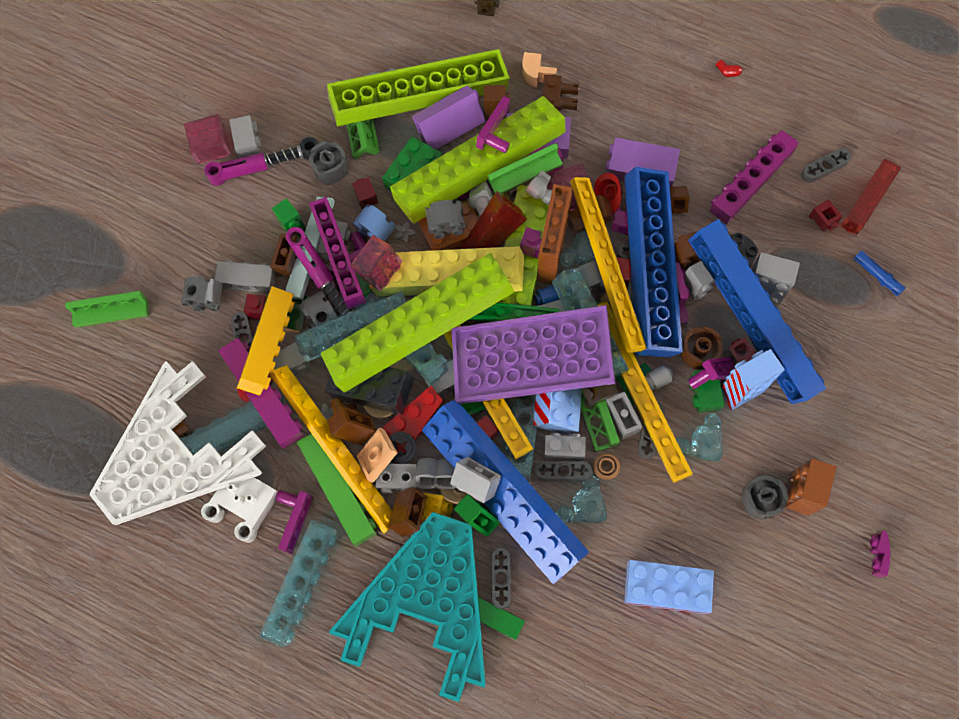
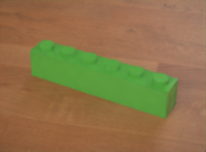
[297,433,377,547]

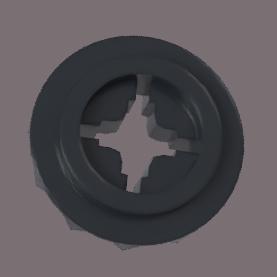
[389,432,417,464]

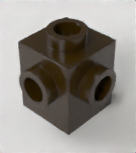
[475,0,500,16]

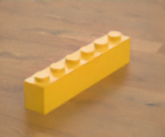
[237,286,295,395]

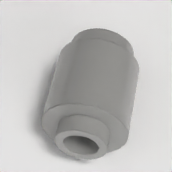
[645,365,673,391]

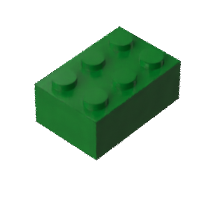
[382,137,442,191]

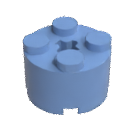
[353,204,396,247]

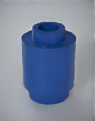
[534,284,564,305]

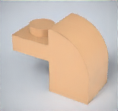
[522,52,557,88]

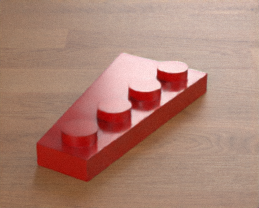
[382,386,444,464]

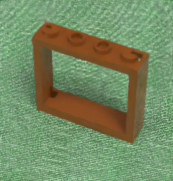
[537,184,573,285]

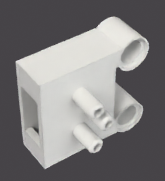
[201,477,278,543]

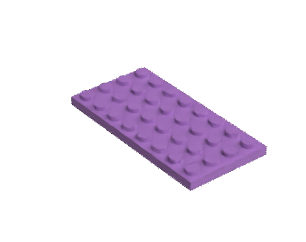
[452,305,615,404]

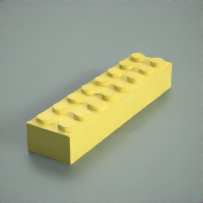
[370,246,524,297]

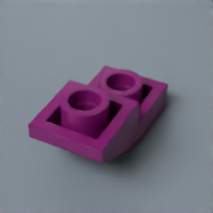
[870,531,891,578]

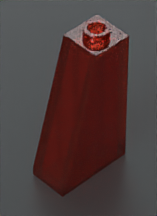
[841,158,901,235]
[462,191,527,249]

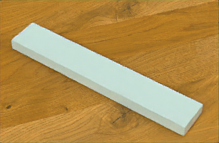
[285,197,335,300]

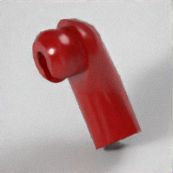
[716,59,742,77]

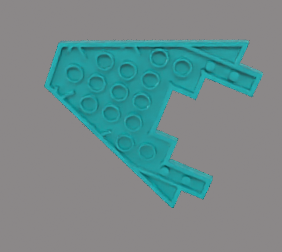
[329,512,486,702]

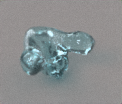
[560,231,615,268]
[676,413,723,462]
[556,475,607,524]

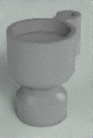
[526,171,552,205]

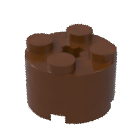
[674,231,701,269]
[680,326,723,370]

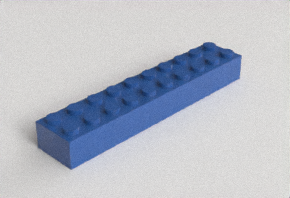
[625,167,683,358]
[688,219,827,404]
[422,400,589,584]

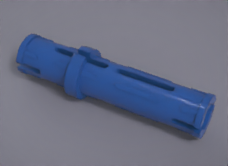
[853,250,906,296]

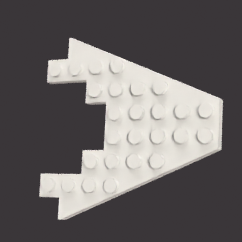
[89,361,266,525]

